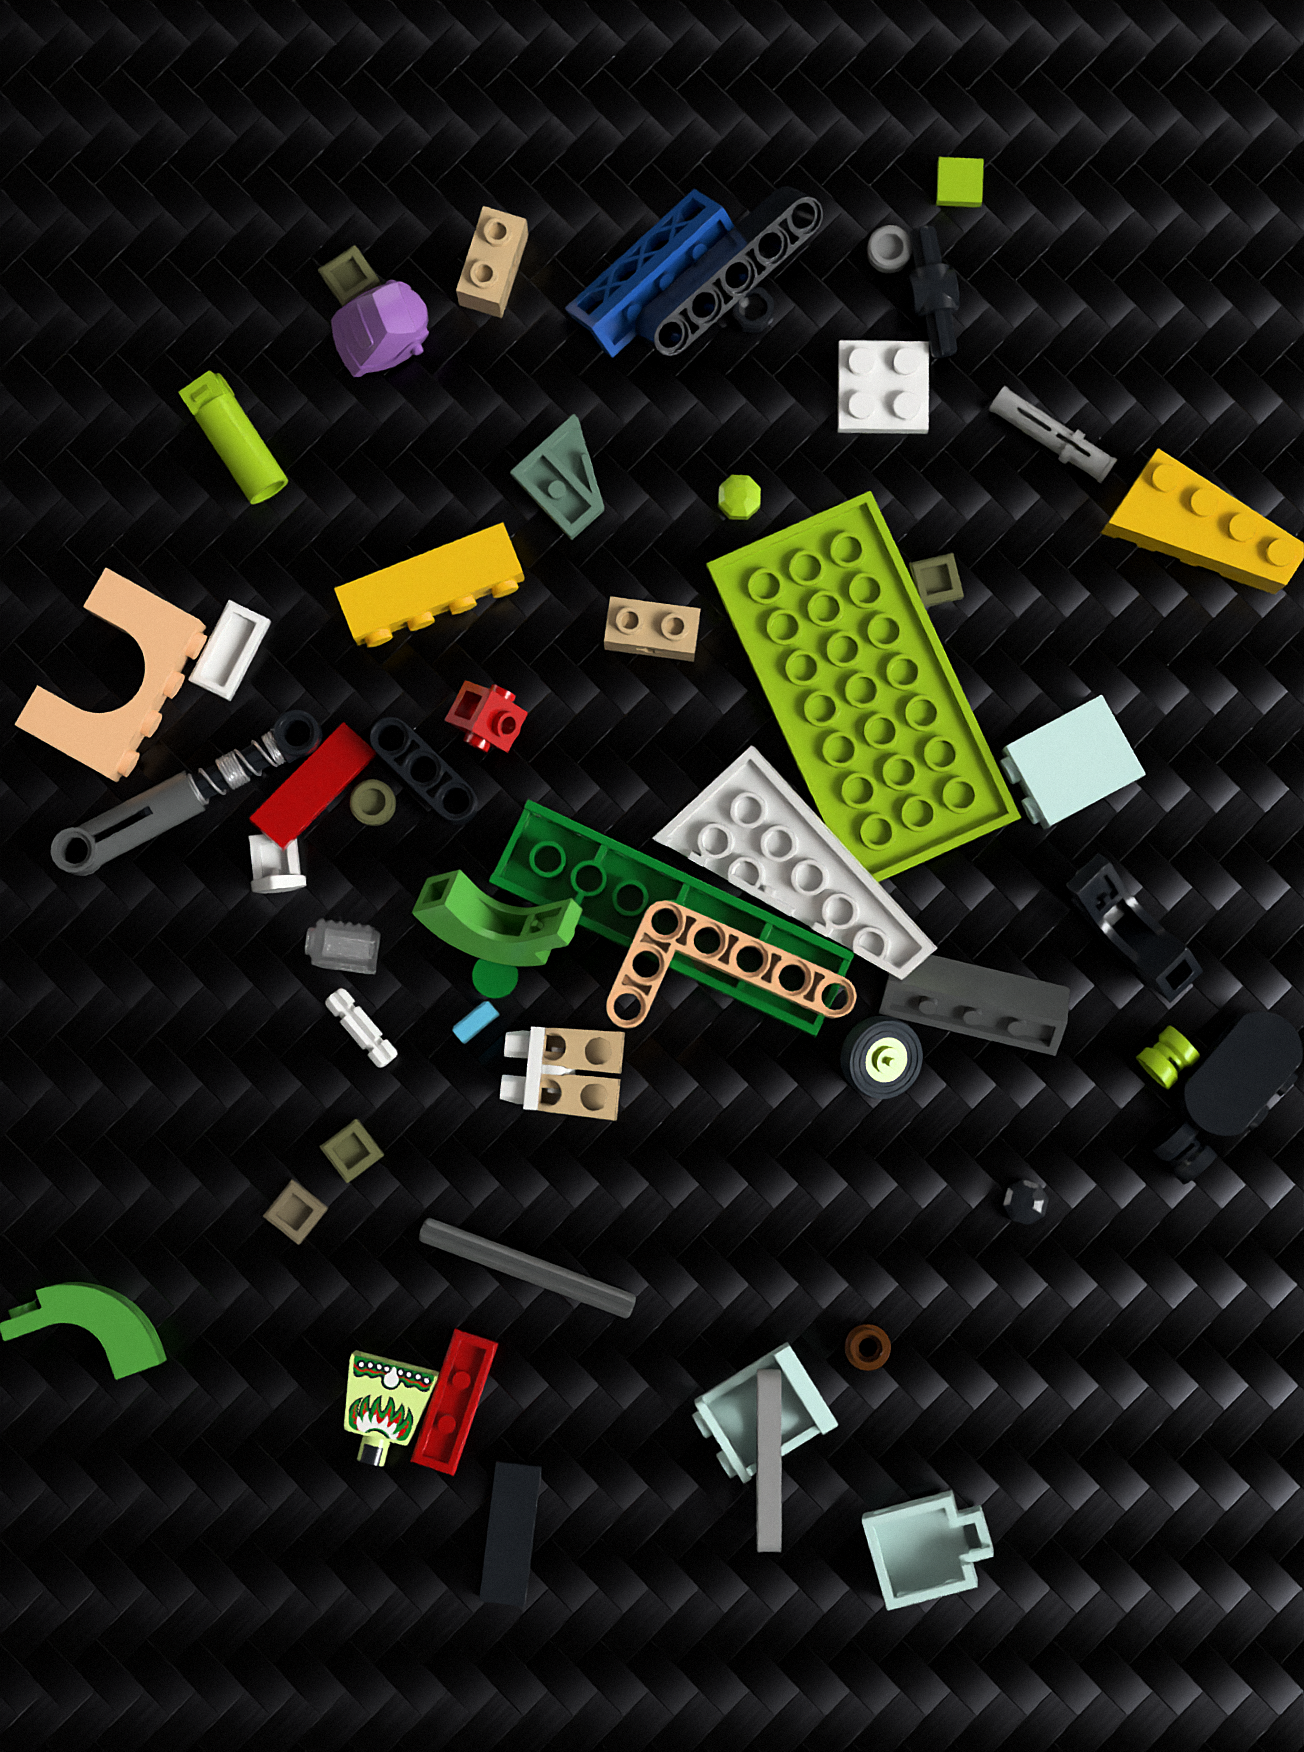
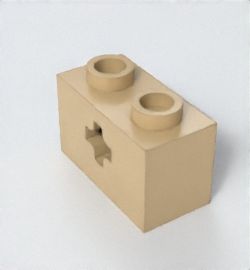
[456,206,528,318]
[604,596,700,661]

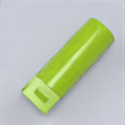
[178,370,288,504]

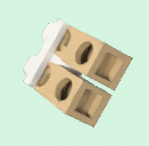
[500,1026,625,1120]

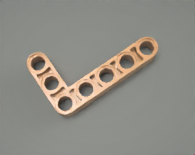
[606,900,856,1029]

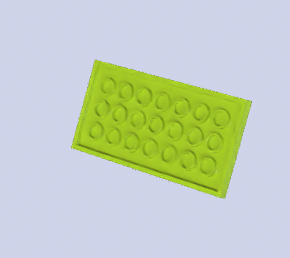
[706,491,1021,882]

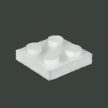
[838,340,929,434]

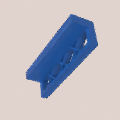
[565,189,735,358]

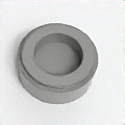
[867,225,912,273]

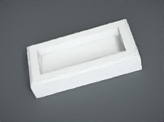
[188,600,271,702]

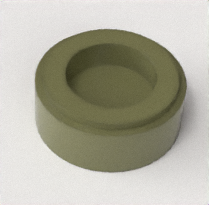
[350,780,396,826]

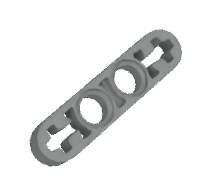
[756,1369,781,1552]

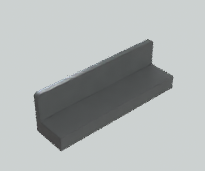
[879,955,1070,1056]

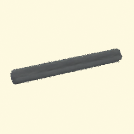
[419,1218,636,1318]

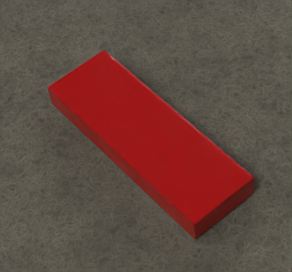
[249,722,376,852]
[411,1328,499,1476]

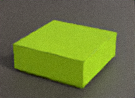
[936,157,984,207]

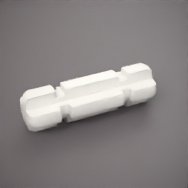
[325,988,397,1068]

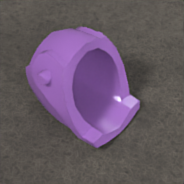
[331,280,429,377]

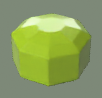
[718,475,761,520]

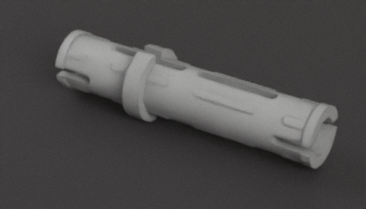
[989,386,1117,483]

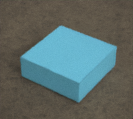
[452,1001,500,1043]

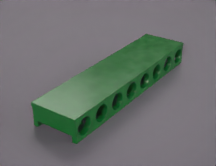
[489,799,855,1038]

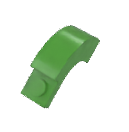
[412,869,583,966]
[0,1282,167,1380]

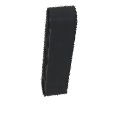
[635,186,823,356]

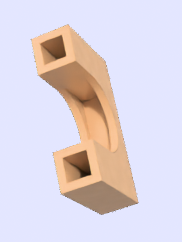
[15,568,207,783]

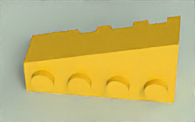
[1101,448,1304,594]

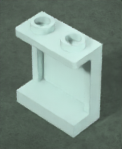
[1000,695,1146,830]
[692,1342,838,1483]

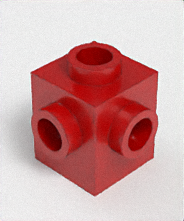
[445,680,528,753]

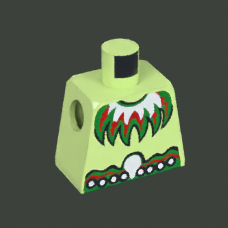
[344,1350,440,1466]

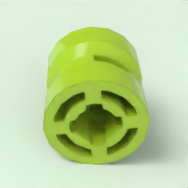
[1136,1026,1201,1090]

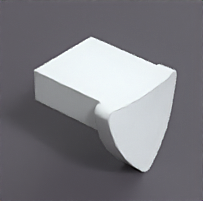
[249,834,306,893]

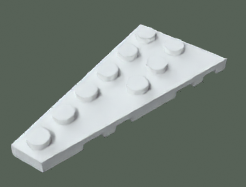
[652,746,937,980]

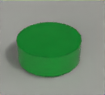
[472,958,518,999]

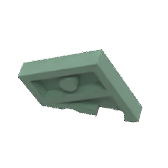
[510,414,604,540]

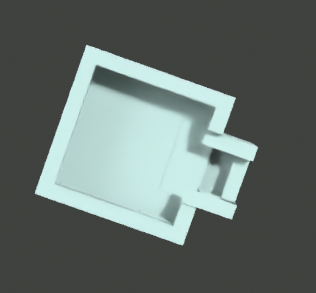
[862,1490,994,1611]

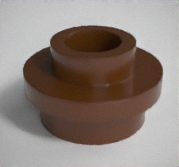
[845,1324,891,1371]

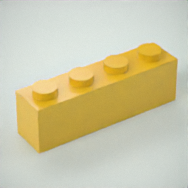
[334,522,525,647]

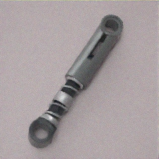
[51,710,324,876]

